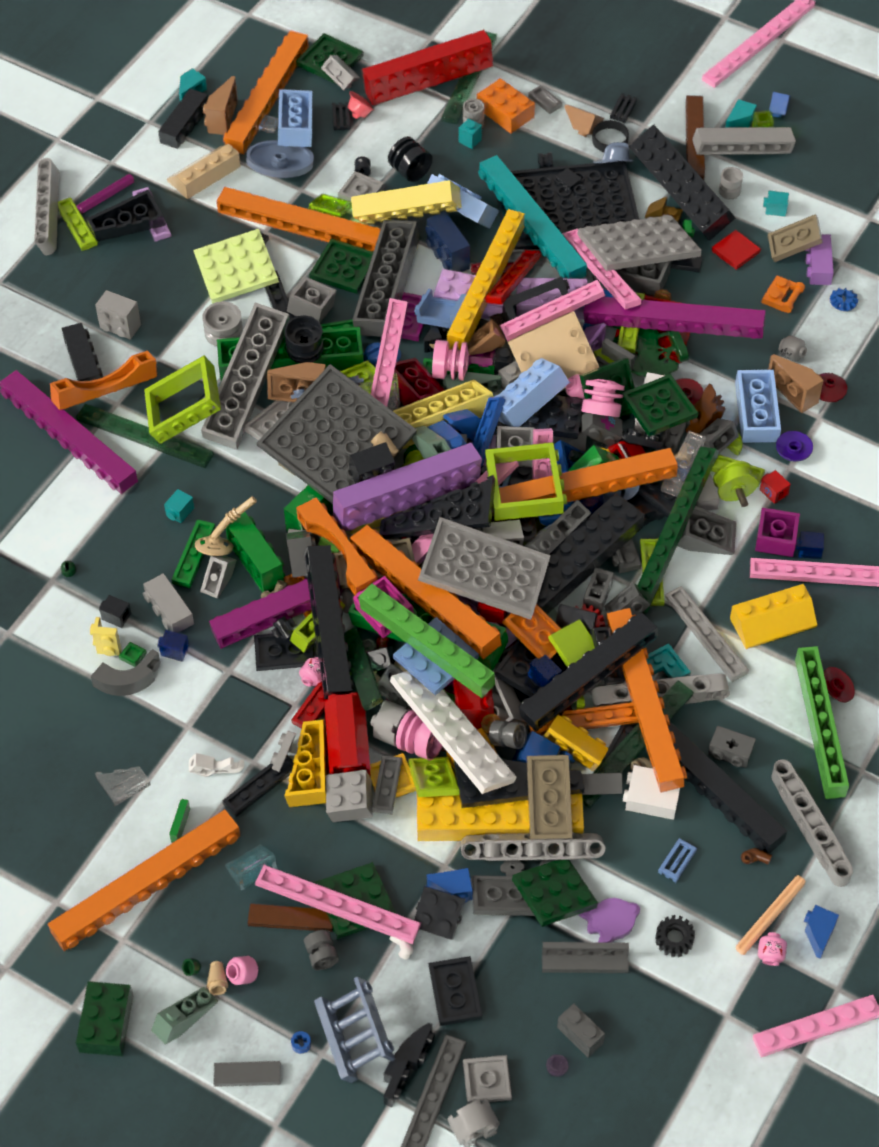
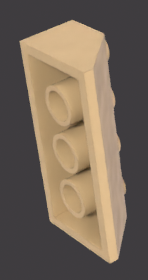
[167,144,240,199]

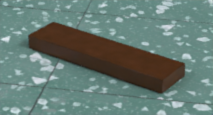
[248,904,333,932]

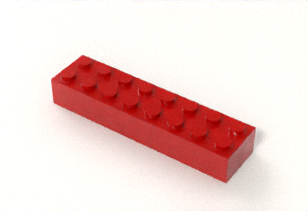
[362,29,493,106]

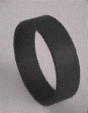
[592,120,629,152]

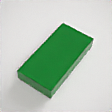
[169,799,190,843]

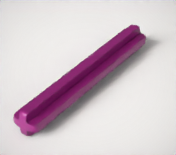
[77,174,134,214]

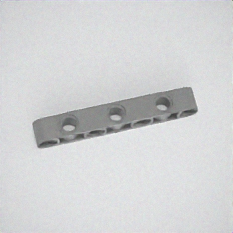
[591,673,730,707]
[771,759,853,887]
[460,833,605,860]

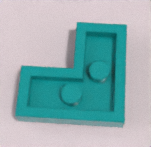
[646,643,691,678]

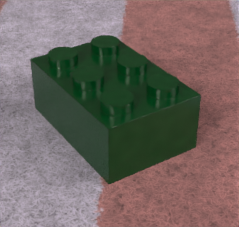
[76,981,134,1056]

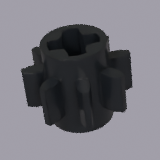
[271,616,297,640]

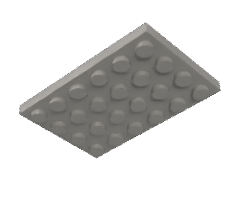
[577,215,702,271]
[418,517,550,620]

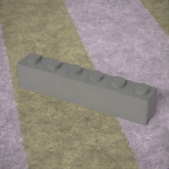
[692,127,796,155]

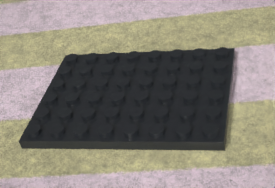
[495,161,639,250]

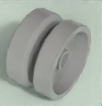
[202,301,243,346]

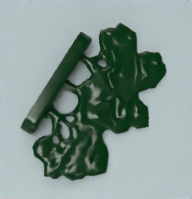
[612,326,689,378]

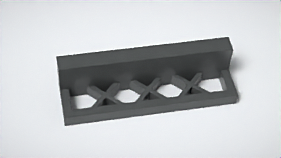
[542,942,629,973]

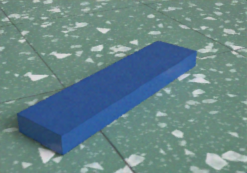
[473,397,506,467]

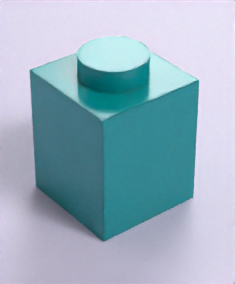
[459,118,482,149]
[763,191,789,217]
[164,489,194,523]

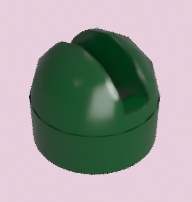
[60,560,76,577]
[182,958,201,976]

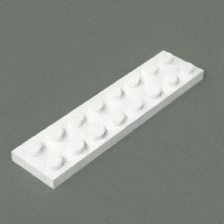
[390,671,516,794]

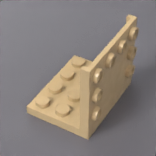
[508,311,599,389]

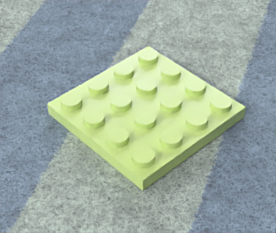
[194,229,279,304]

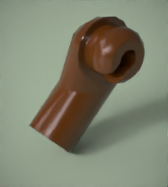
[741,848,772,865]

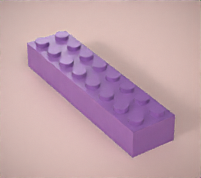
[333,443,482,531]

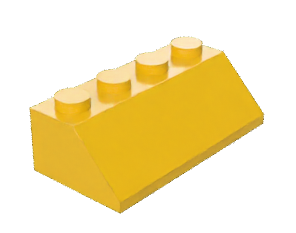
[730,584,817,649]

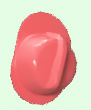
[348,91,374,119]

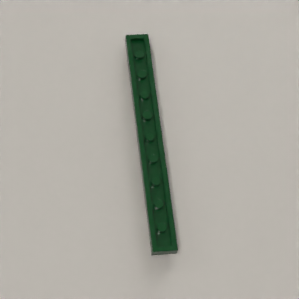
[637,446,719,615]

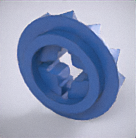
[830,288,858,311]

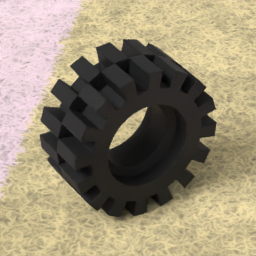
[655,915,695,958]

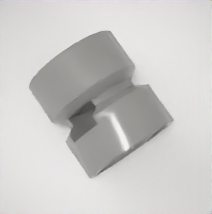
[463,99,484,127]
[719,167,743,200]

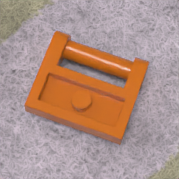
[762,276,805,313]

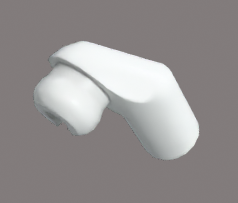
[390,936,413,960]

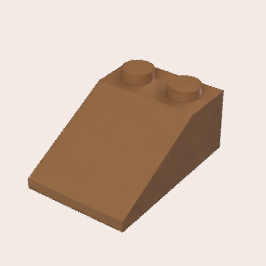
[203,76,238,135]
[768,354,824,413]
[267,362,326,402]

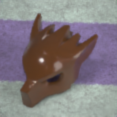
[686,383,726,438]

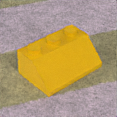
[543,715,609,771]

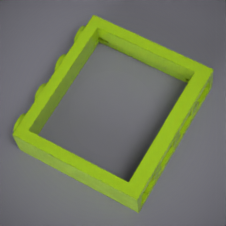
[144,355,221,444]
[485,442,567,521]

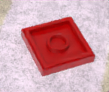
[711,230,761,270]

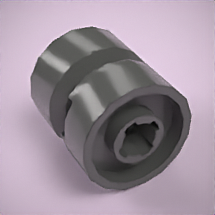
[489,720,527,749]
[304,930,339,970]

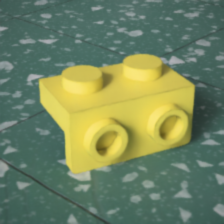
[90,617,122,656]

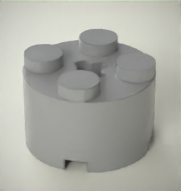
[371,700,411,747]
[447,1098,500,1147]

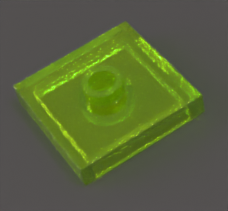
[309,193,352,217]

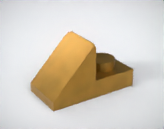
[645,197,683,224]

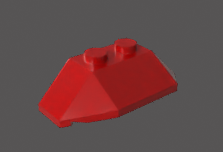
[453,679,494,732]

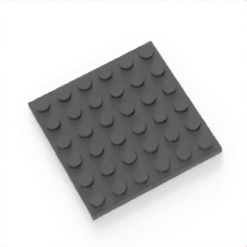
[257,364,417,504]

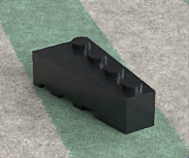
[86,189,166,242]

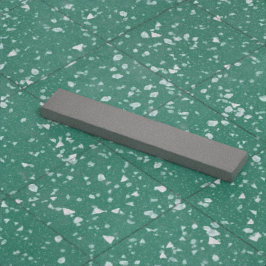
[665,586,749,682]

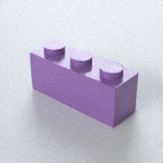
[805,234,833,285]

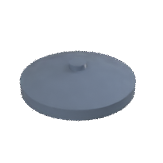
[246,140,314,178]

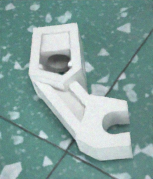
[189,753,244,777]

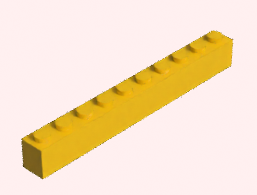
[447,209,525,350]

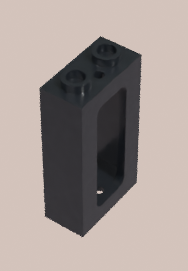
[503,276,570,321]

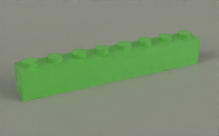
[358,583,495,698]
[795,646,849,799]

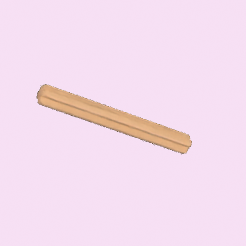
[736,875,806,955]

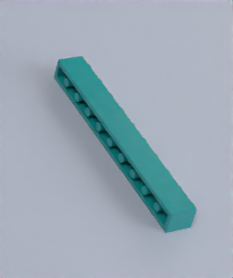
[478,155,587,279]

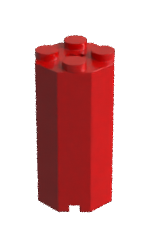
[324,692,371,778]

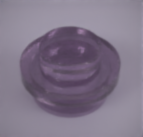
[546,1055,568,1077]

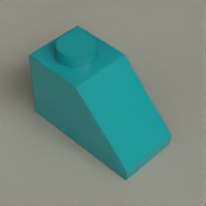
[179,68,207,101]
[725,99,758,128]

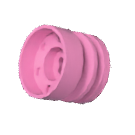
[432,340,469,381]
[581,379,625,417]
[396,710,442,761]

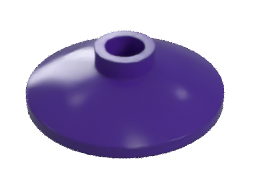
[776,431,813,462]

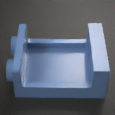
[415,288,466,328]

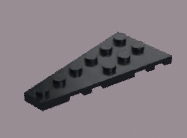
[379,475,496,539]
[453,759,585,808]

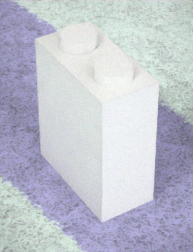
[623,765,680,820]

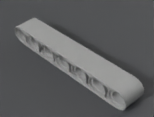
[34,158,59,255]

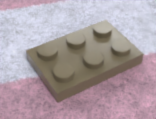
[768,214,823,262]

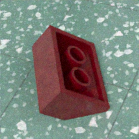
[392,358,445,406]

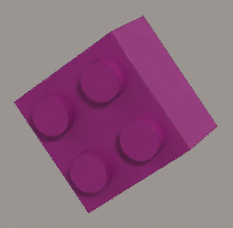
[755,508,800,557]

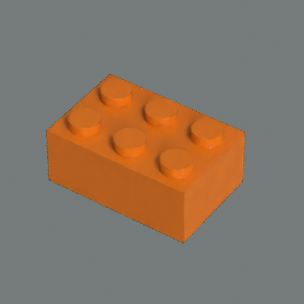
[477,78,535,133]

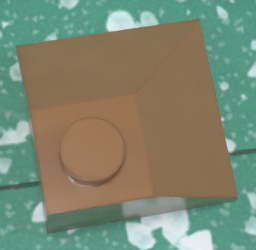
[564,104,604,137]
[468,319,506,355]

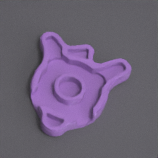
[578,898,640,943]

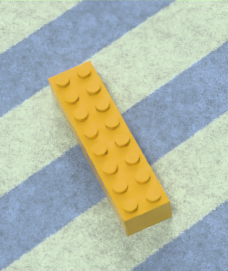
[417,793,584,841]

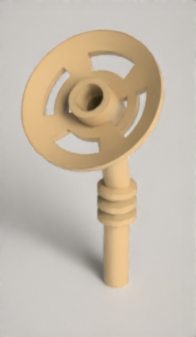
[195,496,257,556]

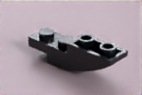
[383,1022,435,1107]

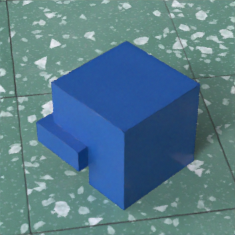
[512,731,560,763]

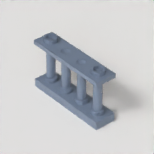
[314,977,395,1083]

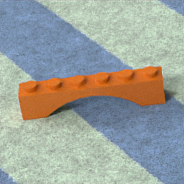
[50,351,157,410]
[296,498,378,596]

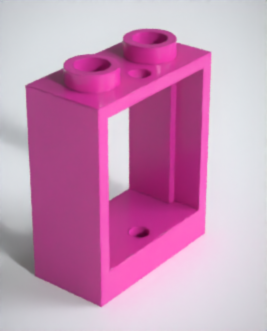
[353,576,414,638]

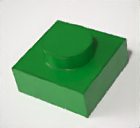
[682,220,694,238]

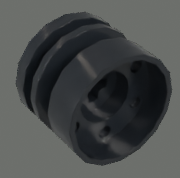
[388,136,433,182]
[284,315,324,364]

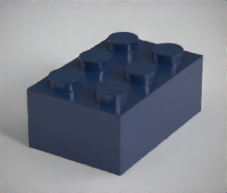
[426,212,470,272]

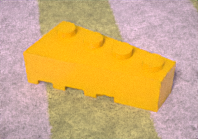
[285,720,329,807]

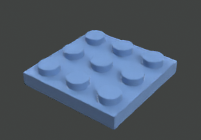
[393,617,479,696]

